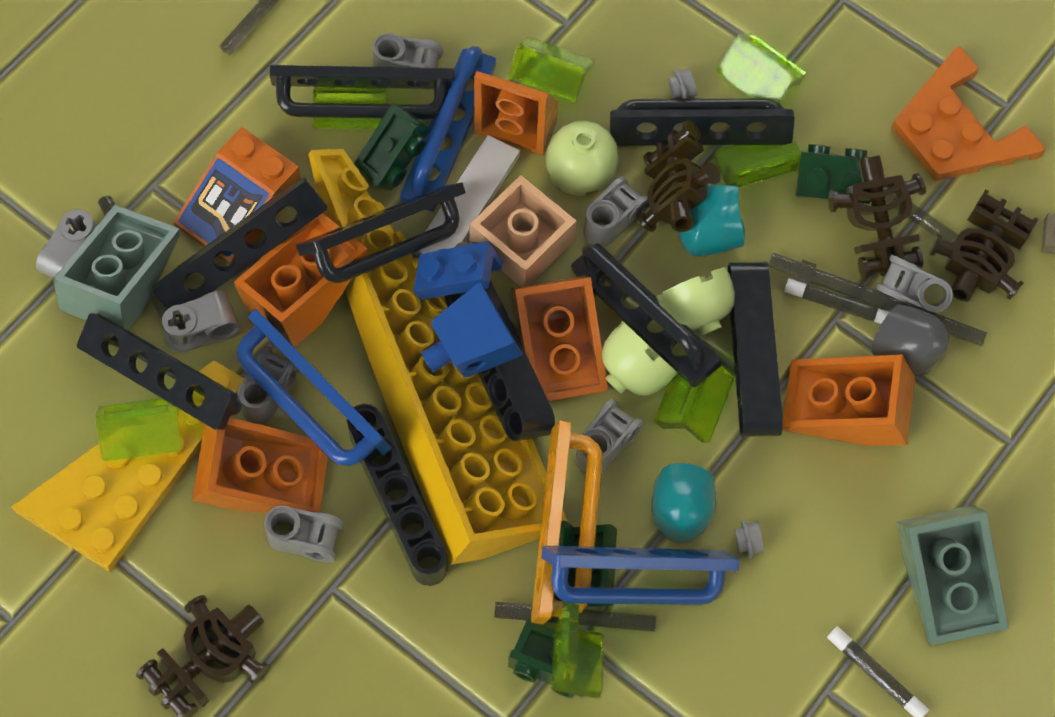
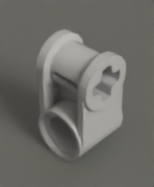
[373,33,443,68]
[583,176,650,247]
[36,209,96,278]
[875,254,953,312]
[162,291,240,353]
[238,346,300,424]
[576,398,644,473]
[264,506,344,563]

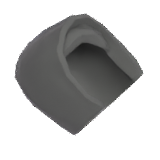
[872,304,949,377]

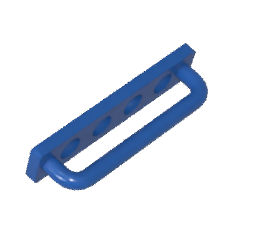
[400,46,496,212]
[237,309,392,466]
[541,546,740,605]

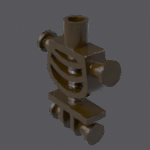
[638,121,721,232]
[828,156,926,279]
[929,189,1038,302]
[136,595,269,717]

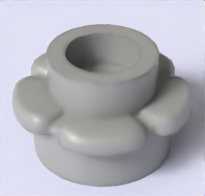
[668,68,697,99]
[735,520,764,559]

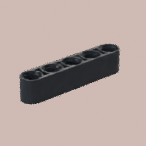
[728,262,782,437]
[444,279,555,441]
[347,404,448,586]

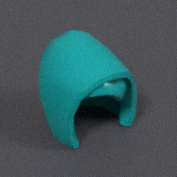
[679,185,745,257]
[651,463,716,543]

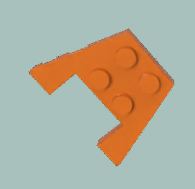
[892,46,1046,181]

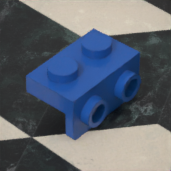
[413,241,503,300]

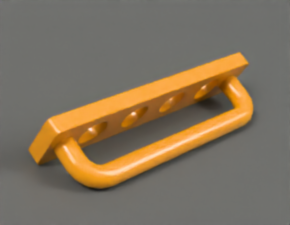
[531,420,603,624]

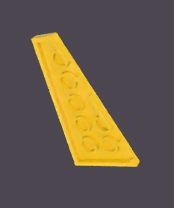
[11,360,245,572]

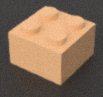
[469,175,577,286]

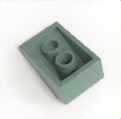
[53,205,181,331]
[897,505,1009,646]

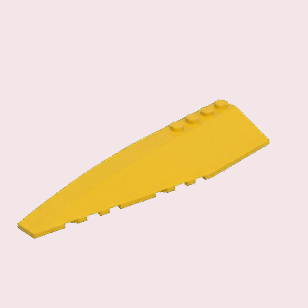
[308,149,568,565]

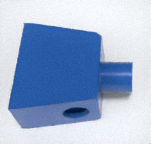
[421,282,523,377]

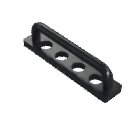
[269,65,454,120]
[610,98,795,146]
[152,178,327,317]
[296,182,466,283]
[571,243,722,387]
[77,313,241,430]

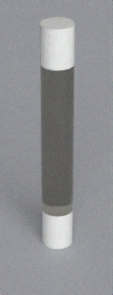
[784,278,890,324]
[827,626,930,717]

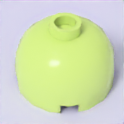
[545,121,619,196]
[656,267,735,336]
[602,321,678,396]

